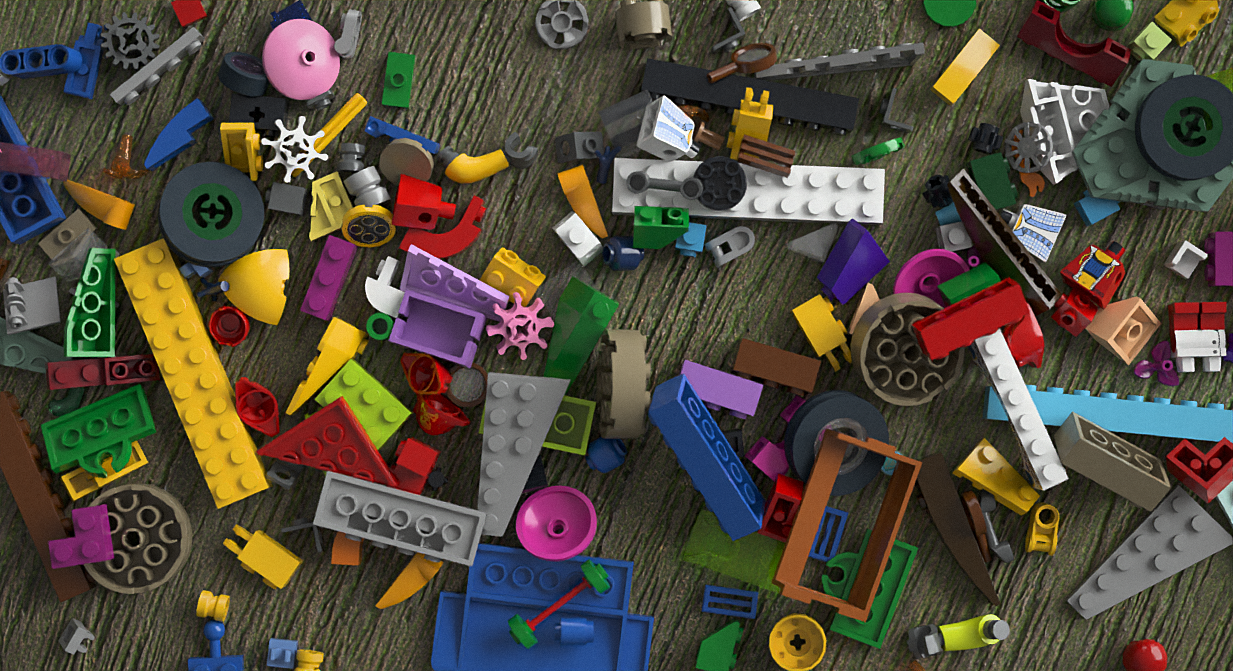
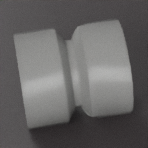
[343,166,391,208]

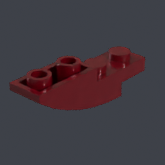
[45,354,160,390]

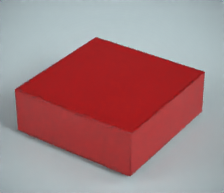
[171,0,208,28]

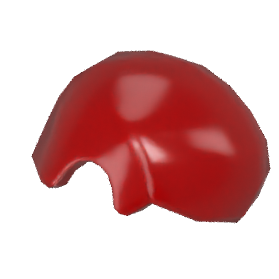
[208,305,250,347]
[1123,639,1167,671]

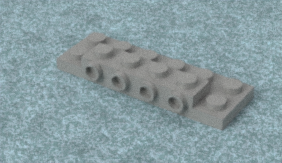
[313,471,487,566]

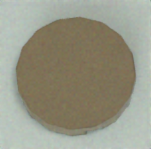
[379,138,434,186]

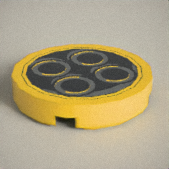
[341,205,396,248]

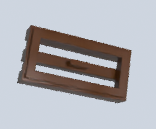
[736,135,796,178]

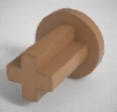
[691,121,725,150]

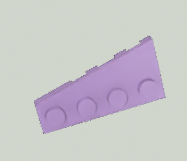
[400,244,509,322]

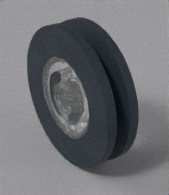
[784,390,889,496]

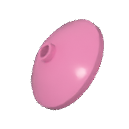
[262,19,340,100]

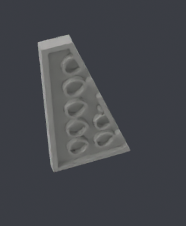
[754,42,925,81]
[478,372,570,537]
[1065,485,1233,620]

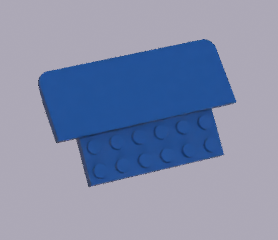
[431,543,654,671]

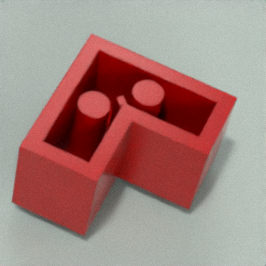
[387,437,442,495]
[1166,437,1233,504]
[757,473,818,543]

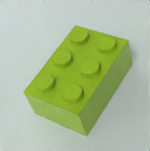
[315,359,414,451]

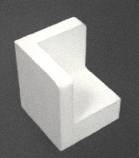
[1163,240,1208,279]

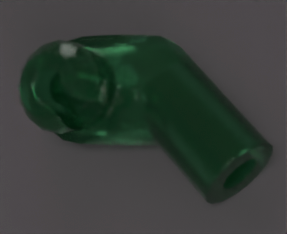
[48,387,85,417]

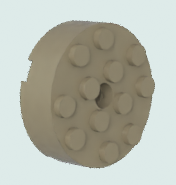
[851,293,965,406]
[596,329,651,439]
[83,483,192,594]

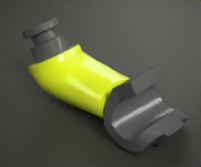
[907,614,1009,659]

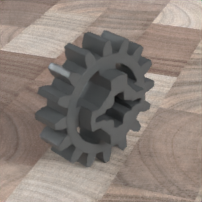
[100,12,160,72]

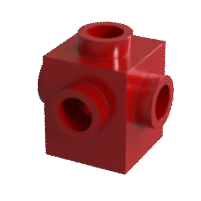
[1051,288,1099,337]

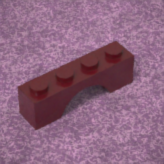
[1017,0,1132,87]

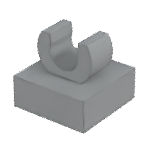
[59,618,95,655]

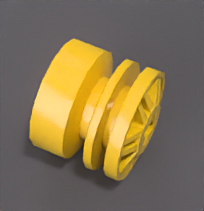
[769,613,826,671]

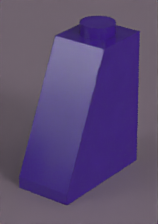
[817,218,890,305]

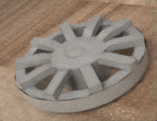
[1005,122,1053,173]

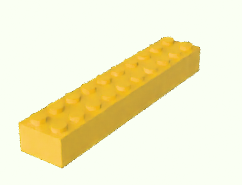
[114,238,273,509]

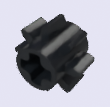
[968,122,1003,155]
[922,175,953,208]

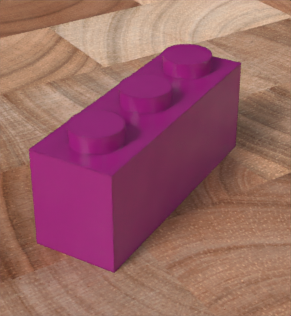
[300,235,358,321]

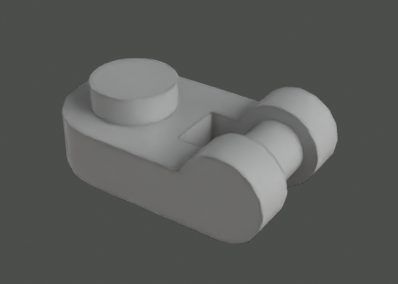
[334,9,362,59]
[704,226,755,268]

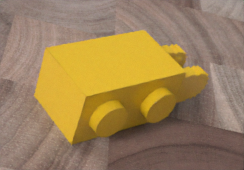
[727,87,773,160]
[790,294,852,372]
[223,524,304,589]

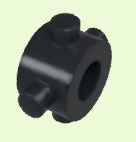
[427,467,448,491]

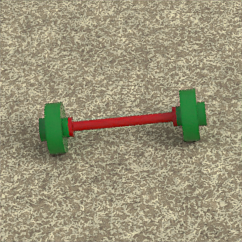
[508,559,610,649]

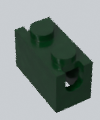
[966,152,1018,210]

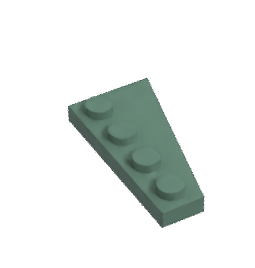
[0,316,75,374]

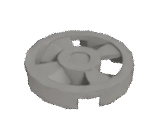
[535,0,589,50]

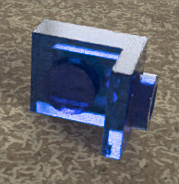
[270,0,313,29]

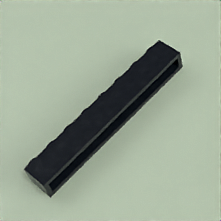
[641,58,859,136]

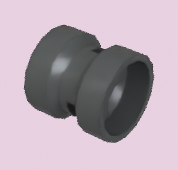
[337,143,365,173]

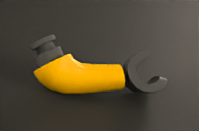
[436,132,538,184]

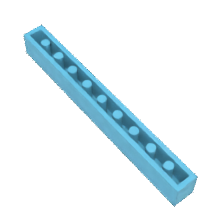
[983,385,1233,443]

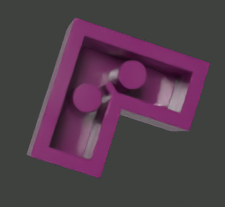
[48,504,114,569]

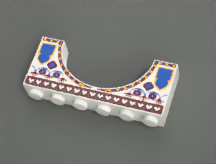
[967,329,1068,490]

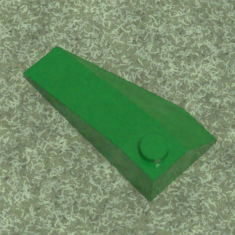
[64,248,116,357]
[543,276,619,395]

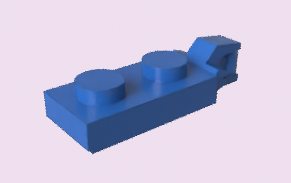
[64,22,104,99]
[365,116,440,154]

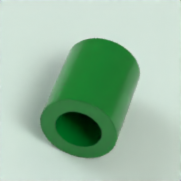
[366,313,395,341]

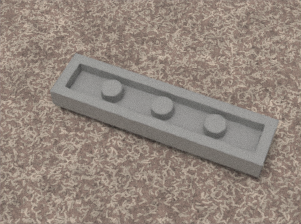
[110,27,205,106]

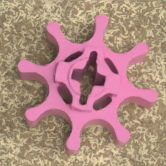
[486,292,554,360]

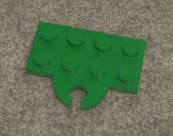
[41,384,156,478]
[821,528,918,649]

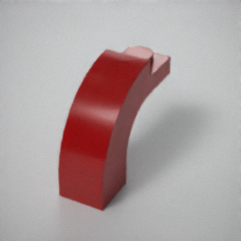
[399,195,487,260]

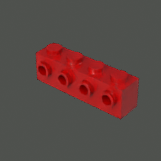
[911,277,1030,360]

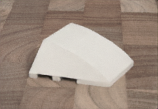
[1020,79,1109,185]

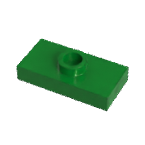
[382,52,416,109]

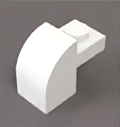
[365,256,405,318]

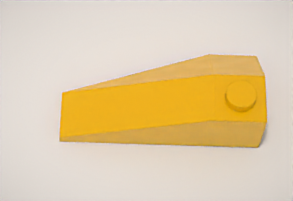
[286,317,369,416]

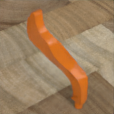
[1012,130,1045,197]

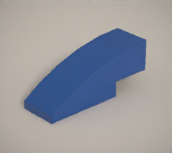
[144,98,214,171]

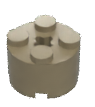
[615,0,672,49]

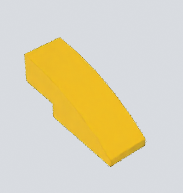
[930,29,1000,106]
[60,441,148,503]

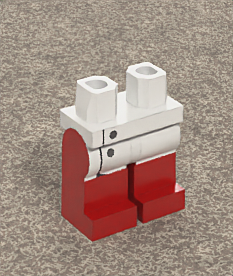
[1168,302,1226,372]

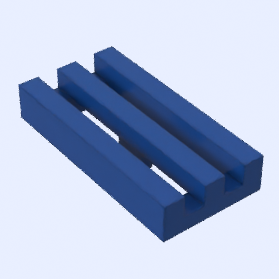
[808,506,848,562]
[701,584,759,619]

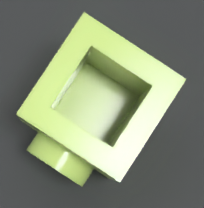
[1127,22,1172,61]

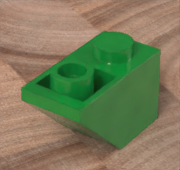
[633,206,689,249]
[695,619,743,671]

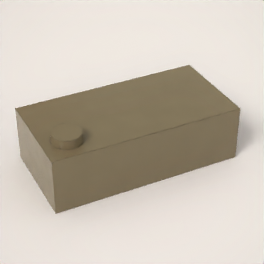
[1054,411,1171,512]

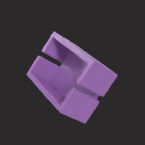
[388,289,487,369]
[679,360,763,419]

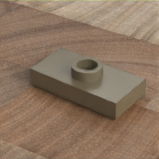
[38,208,98,264]

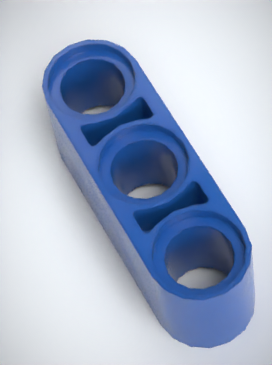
[0,44,82,79]

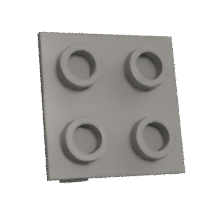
[3,277,61,335]

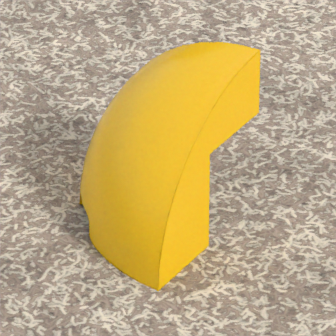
[218,249,289,325]

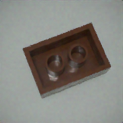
[730,338,821,396]

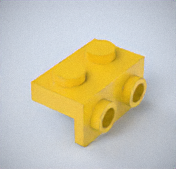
[1154,0,1219,47]
[220,123,263,181]
[479,248,546,307]

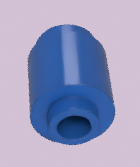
[555,618,594,645]

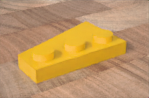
[952,438,1040,516]

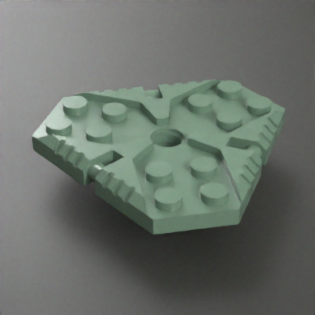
[1072,59,1233,212]

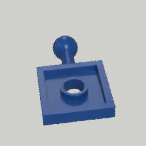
[188,619,244,671]

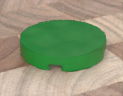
[923,0,976,28]
[851,137,905,166]

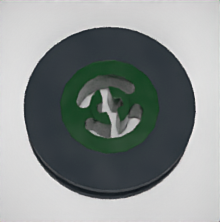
[1135,75,1233,181]
[158,162,264,267]

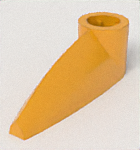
[557,164,608,238]
[63,179,135,230]
[375,552,444,609]

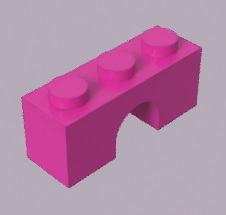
[745,395,824,482]

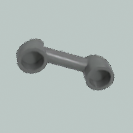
[626,171,703,200]
[978,490,1014,563]

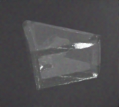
[784,222,838,264]
[48,227,108,283]

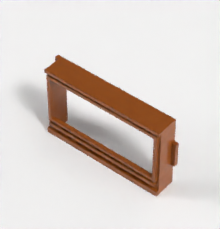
[771,428,922,622]

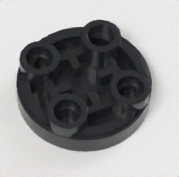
[693,156,747,211]

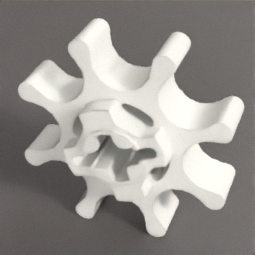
[260,116,328,183]

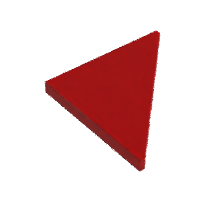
[256,396,399,488]

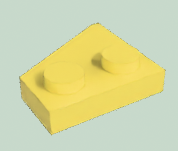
[309,171,354,242]

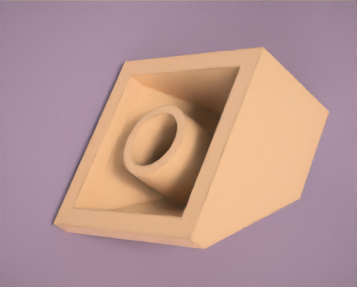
[1085,296,1162,365]

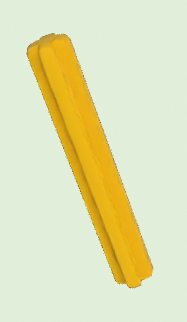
[285,93,367,177]

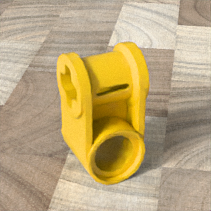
[1025,502,1060,556]

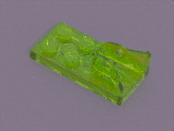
[682,508,785,593]

